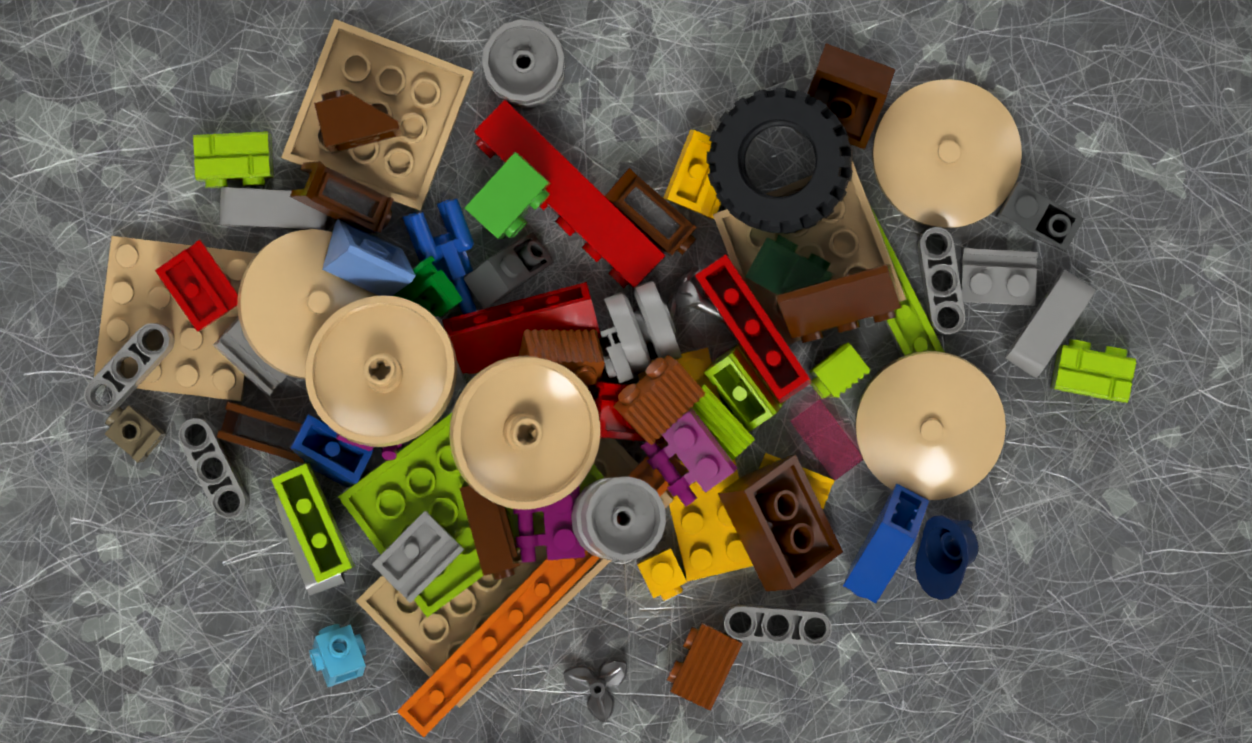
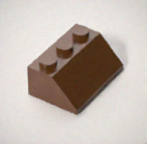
[777,264,902,343]
[718,454,843,591]

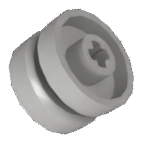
[482,19,566,108]
[604,281,682,376]
[571,476,666,561]

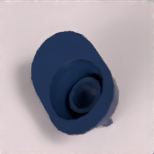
[915,515,979,600]

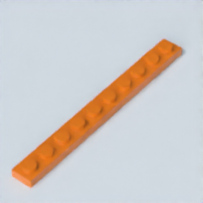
[397,443,687,738]

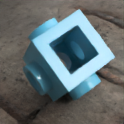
[309,624,366,687]

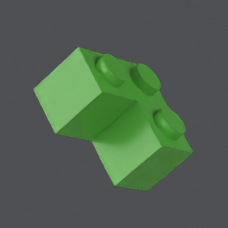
[465,152,551,239]

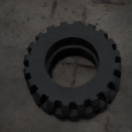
[706,88,853,234]

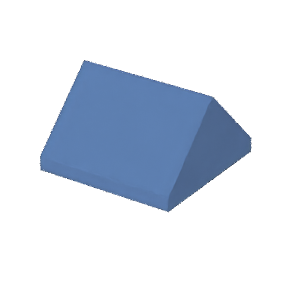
[322,219,416,296]

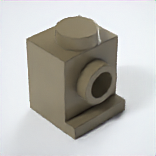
[105,405,167,463]

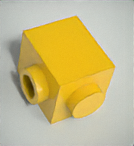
[637,547,687,601]

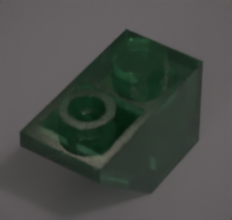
[745,235,835,295]

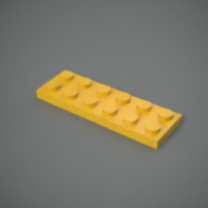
[638,347,753,582]

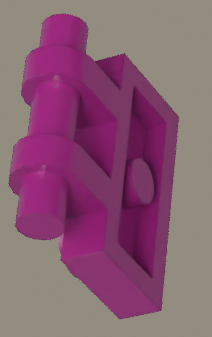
[640,408,738,507]
[513,486,585,563]

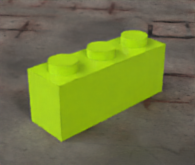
[271,463,355,583]

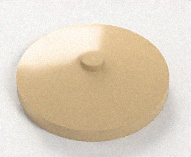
[872,79,1022,228]
[238,229,378,379]
[305,296,457,447]
[856,351,1006,500]
[449,356,600,509]

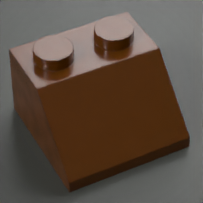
[807,43,895,150]
[314,90,404,154]

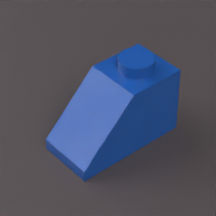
[290,414,374,488]

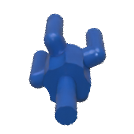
[402,198,477,314]

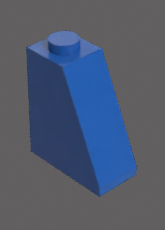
[843,484,929,603]

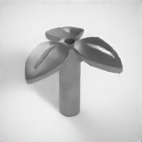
[667,266,724,323]
[563,659,627,723]

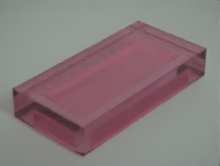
[790,399,864,480]

